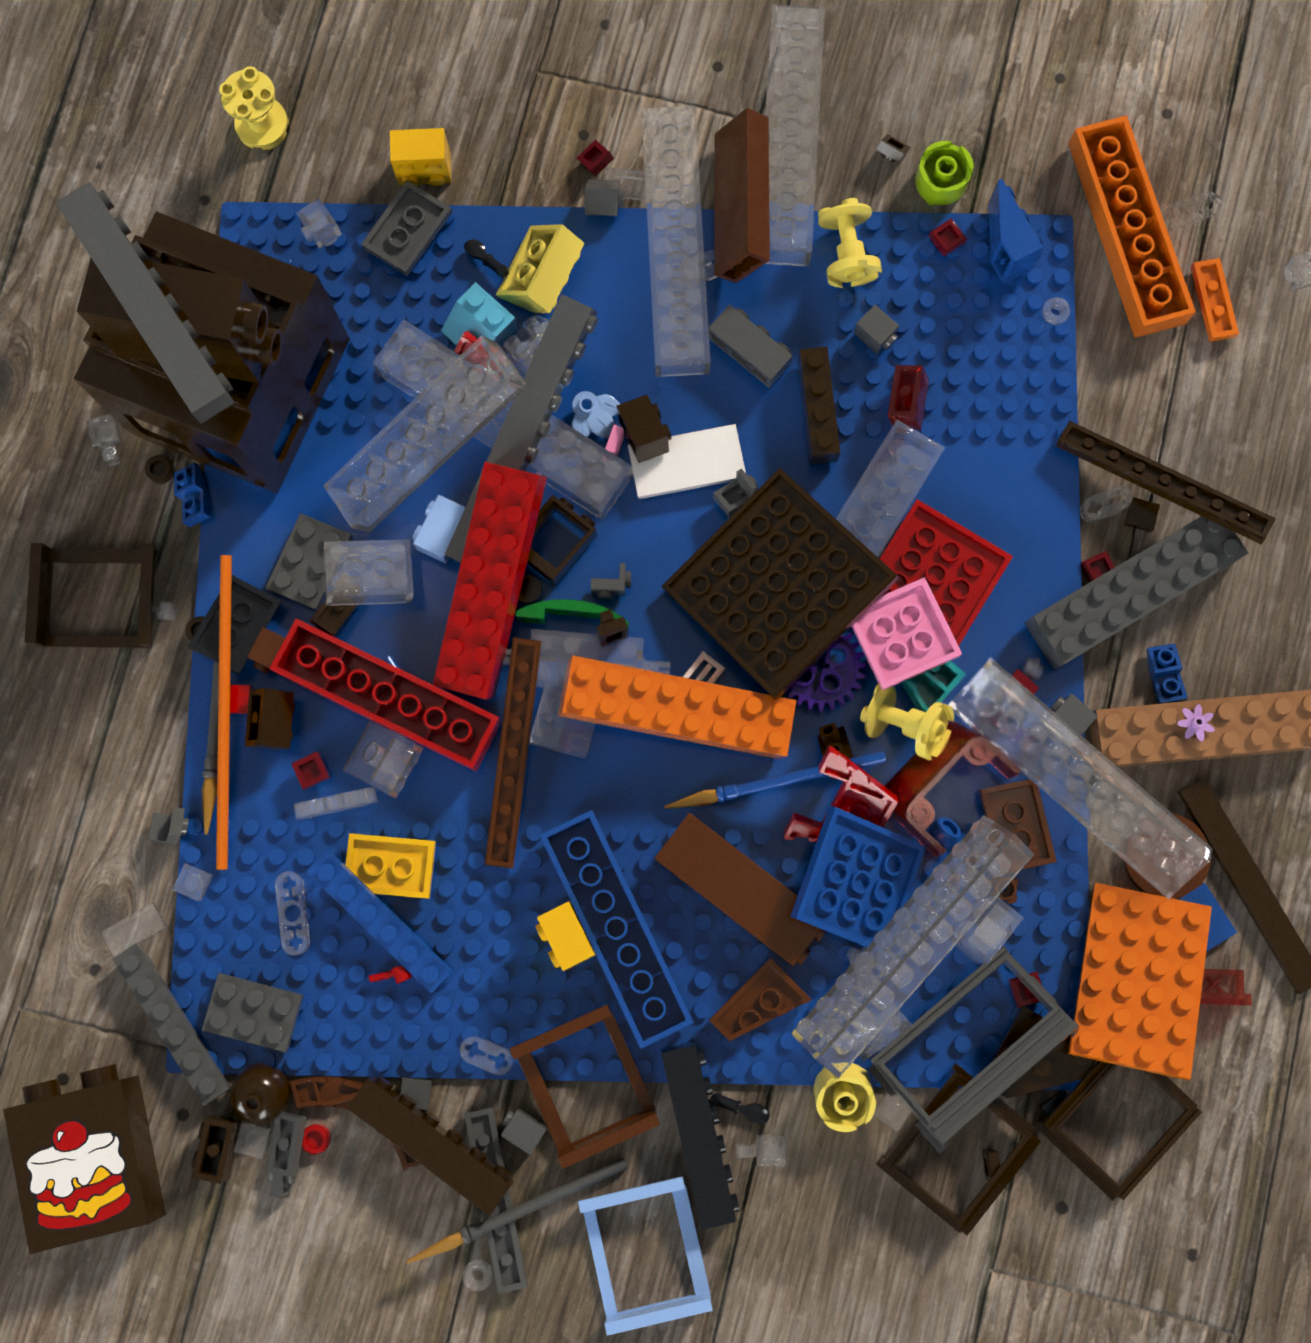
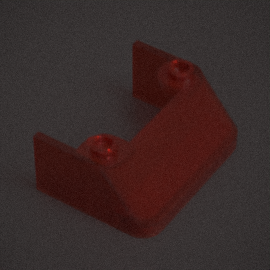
[885,721,1021,857]

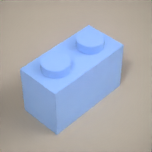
[412,495,465,564]

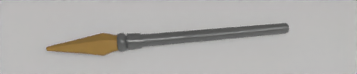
[201,662,219,835]
[406,1158,628,1264]

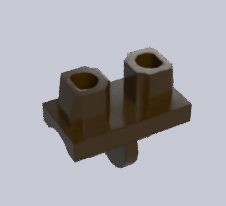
[817,723,854,778]

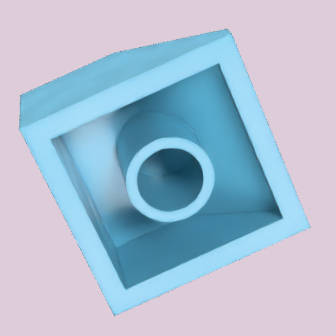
[441,282,518,351]

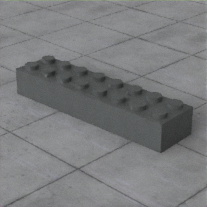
[1024,516,1249,670]

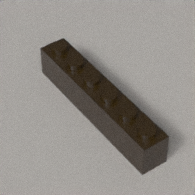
[347,1076,514,1216]

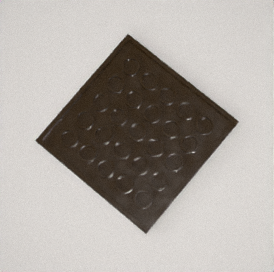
[661,468,899,701]

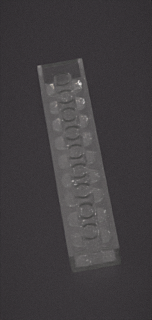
[765,4,825,267]
[641,106,711,377]
[372,320,633,520]
[948,657,1213,899]
[791,815,1035,1078]

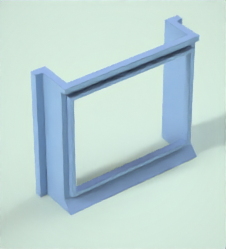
[578,1176,713,1336]

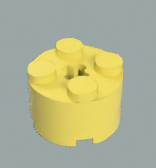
[813,1061,876,1132]

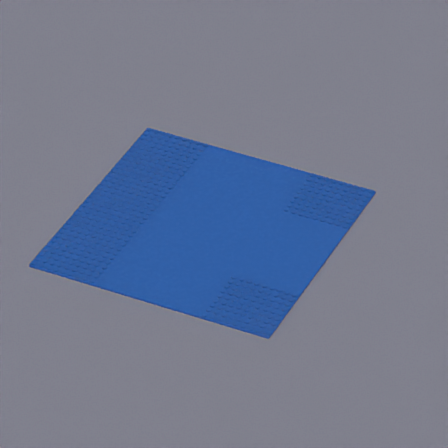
[166,202,1089,1091]

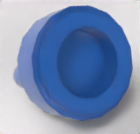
[928,817,961,848]

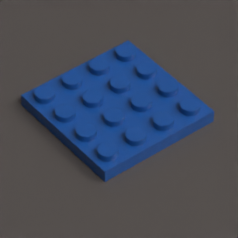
[790,806,926,956]

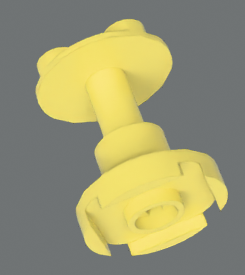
[219,66,289,150]
[818,198,882,288]
[860,683,954,760]

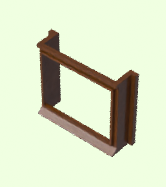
[510,1004,660,1169]

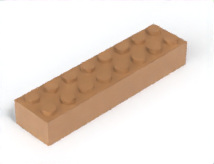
[1089,690,1311,770]

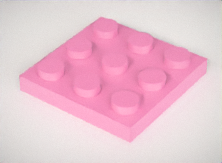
[851,577,962,691]

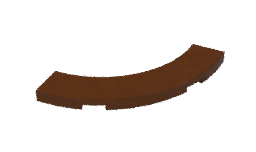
[289,1076,421,1170]

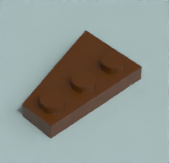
[709,958,812,1041]

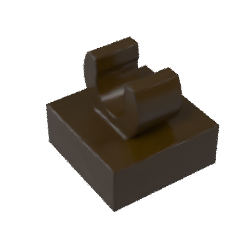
[597,610,628,647]

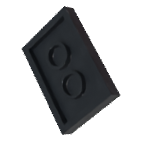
[188,575,281,675]

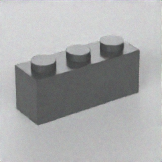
[708,304,793,389]

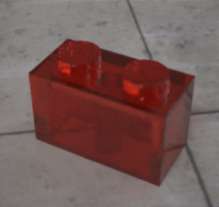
[888,365,929,431]

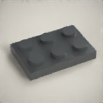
[361,181,453,276]
[266,513,353,611]
[202,973,304,1052]

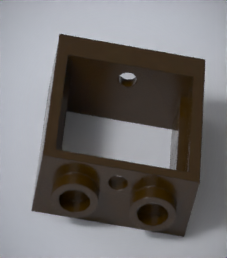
[527,495,597,586]

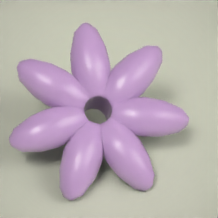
[1177,704,1215,742]

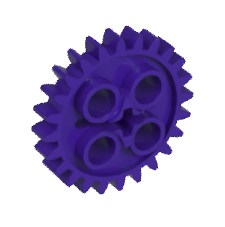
[787,633,866,713]

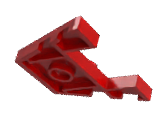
[783,746,898,842]

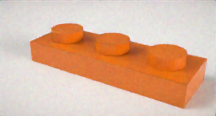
[1191,258,1239,342]

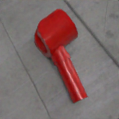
[369,965,412,985]

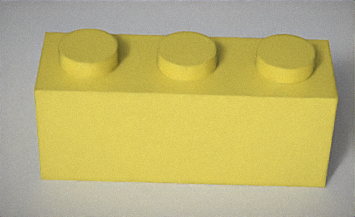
[496,224,584,313]

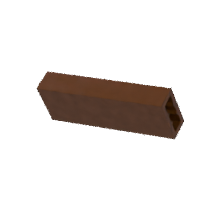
[714,108,770,283]
[654,812,826,966]

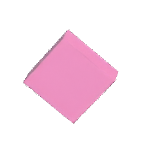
[605,425,625,461]

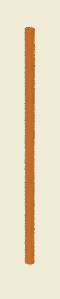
[216,555,232,870]

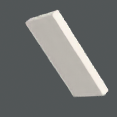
[628,424,746,499]

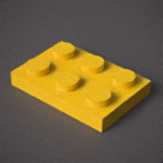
[345,833,436,899]

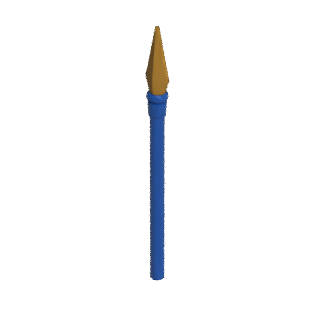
[664,751,887,809]

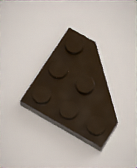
[990,1006,1096,1098]

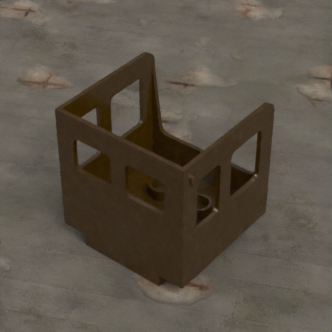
[74,211,350,494]

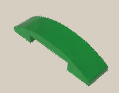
[516,599,629,633]

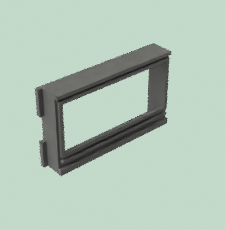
[868,946,1079,1154]

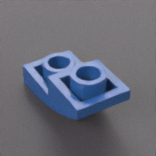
[174,462,211,527]
[1146,643,1188,704]

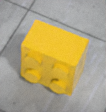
[390,128,452,186]
[535,901,596,971]

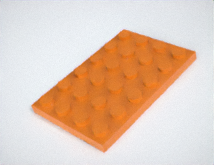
[1068,882,1212,1080]

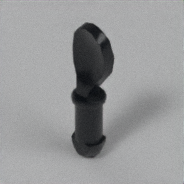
[464,239,509,278]
[710,1093,770,1124]

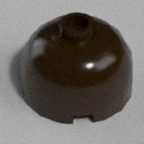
[229,1063,291,1125]

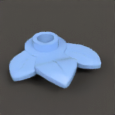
[572,391,620,441]

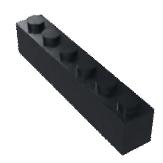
[661,1041,740,1230]

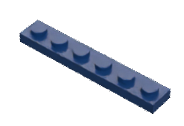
[307,850,453,994]

